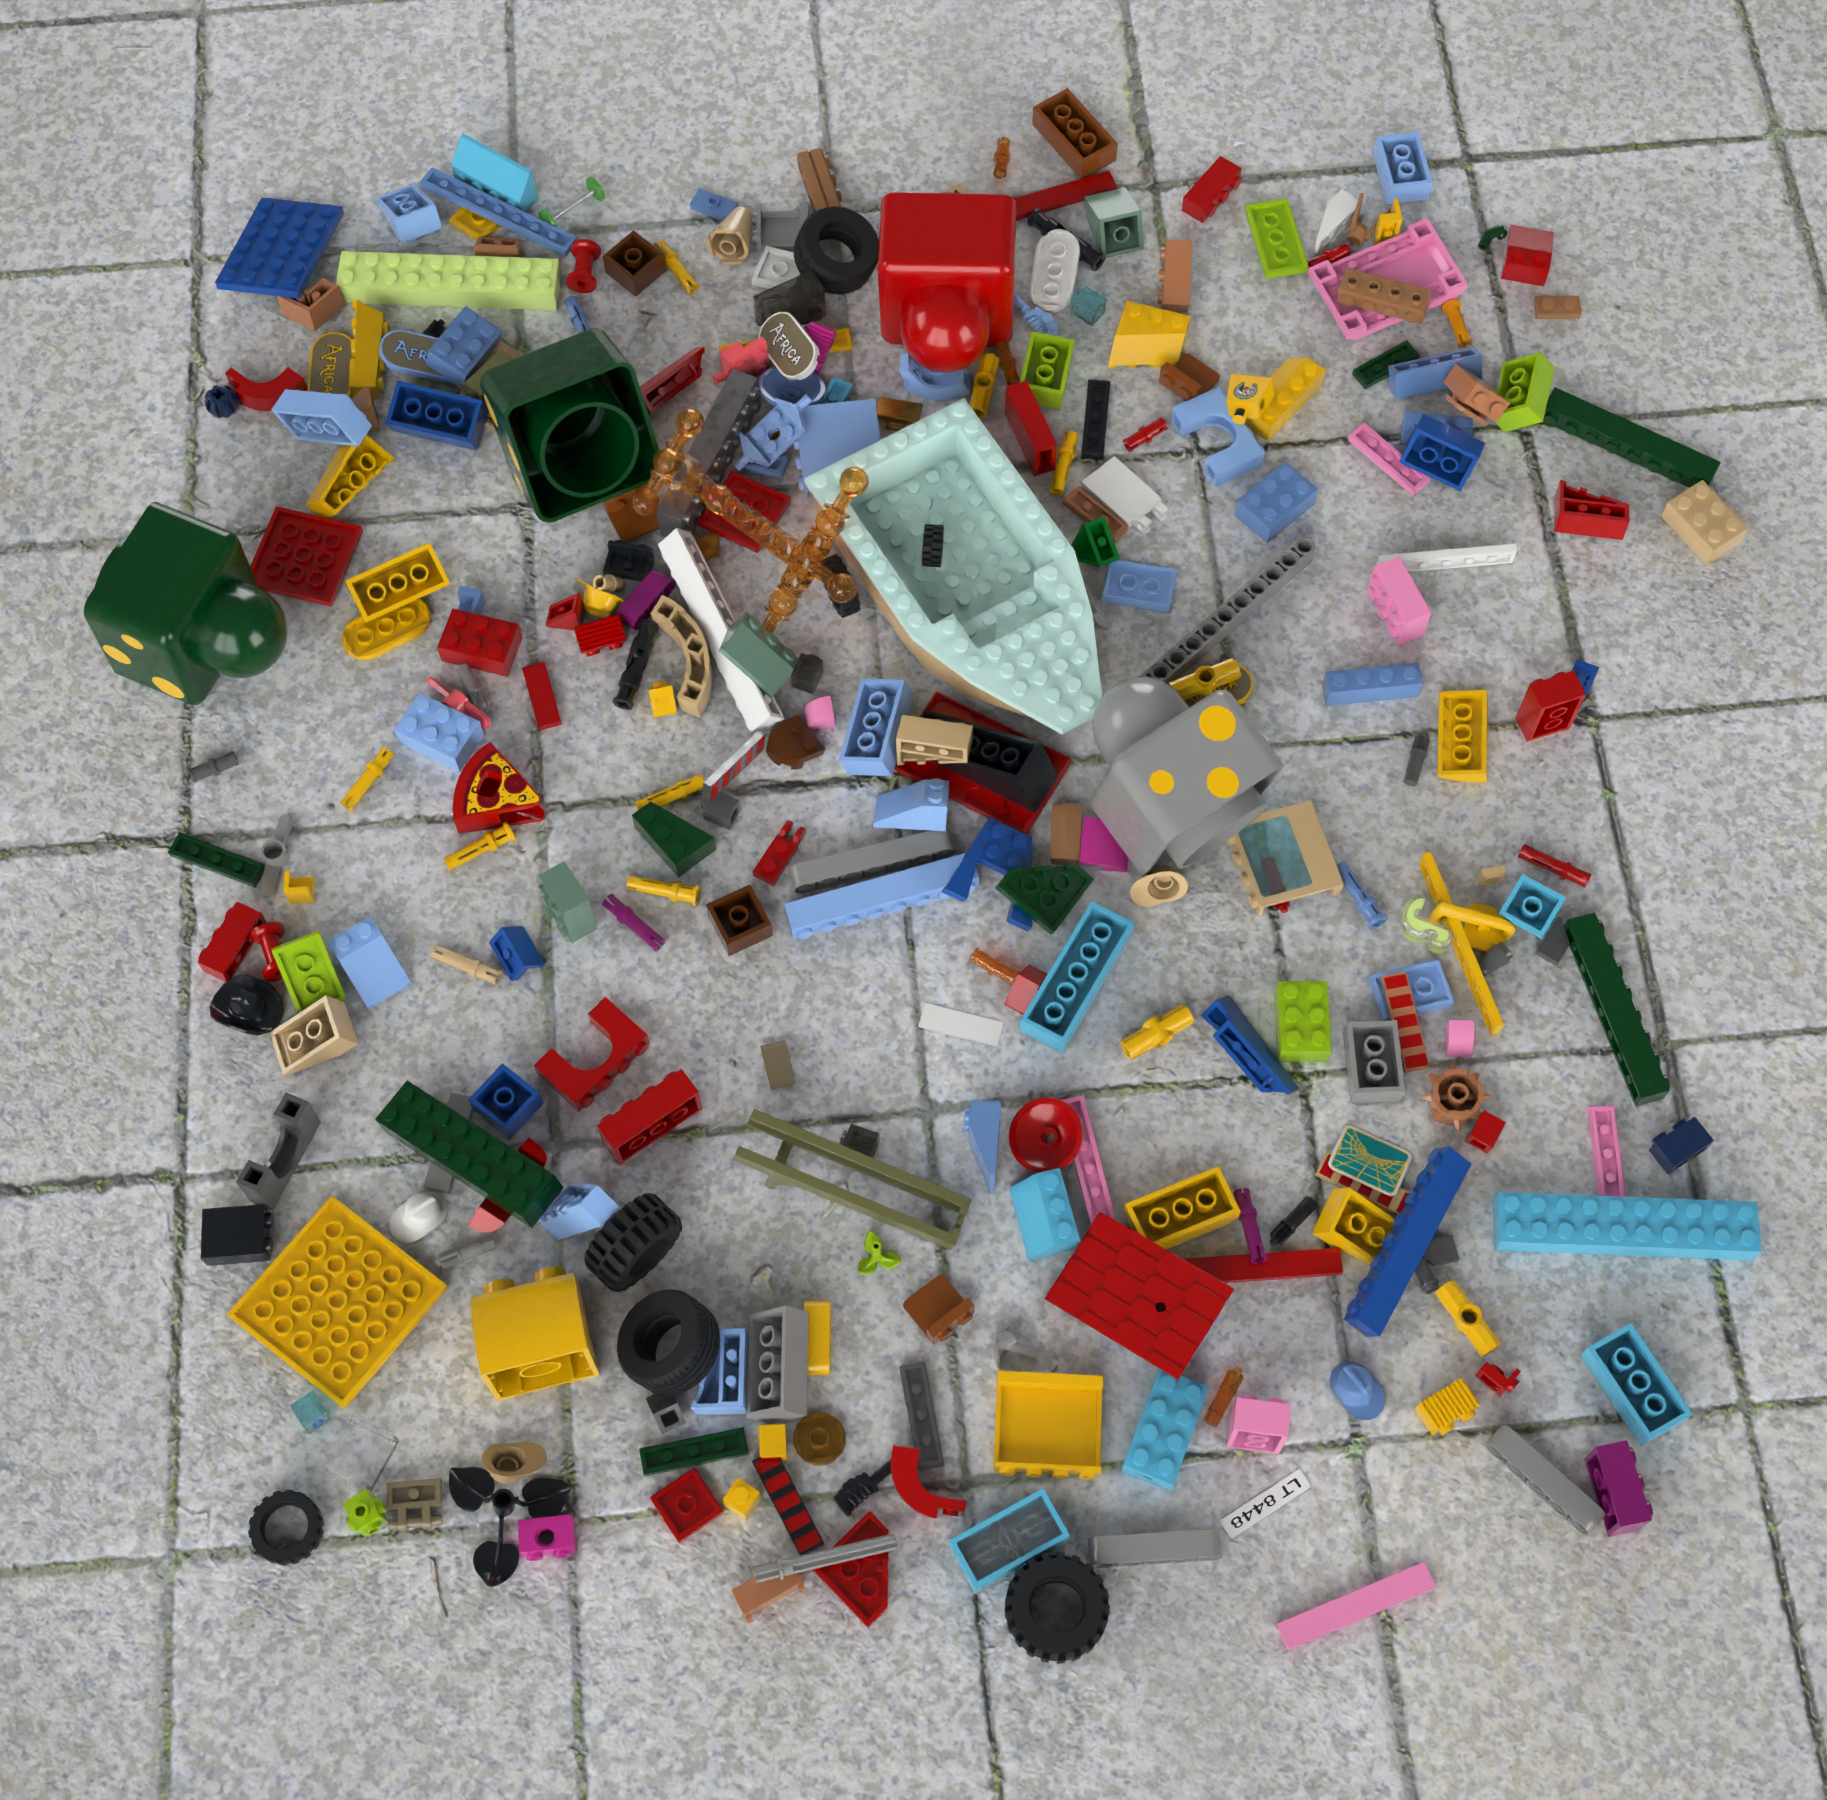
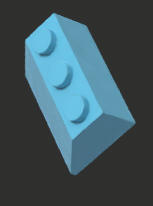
[1009,1168,1080,1261]

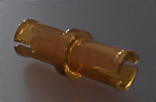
[993,137,1010,179]
[995,341,1020,386]
[969,948,1019,986]

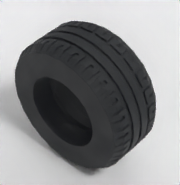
[793,206,879,295]
[617,1289,720,1396]

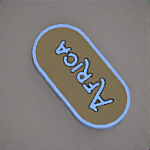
[379,330,452,383]

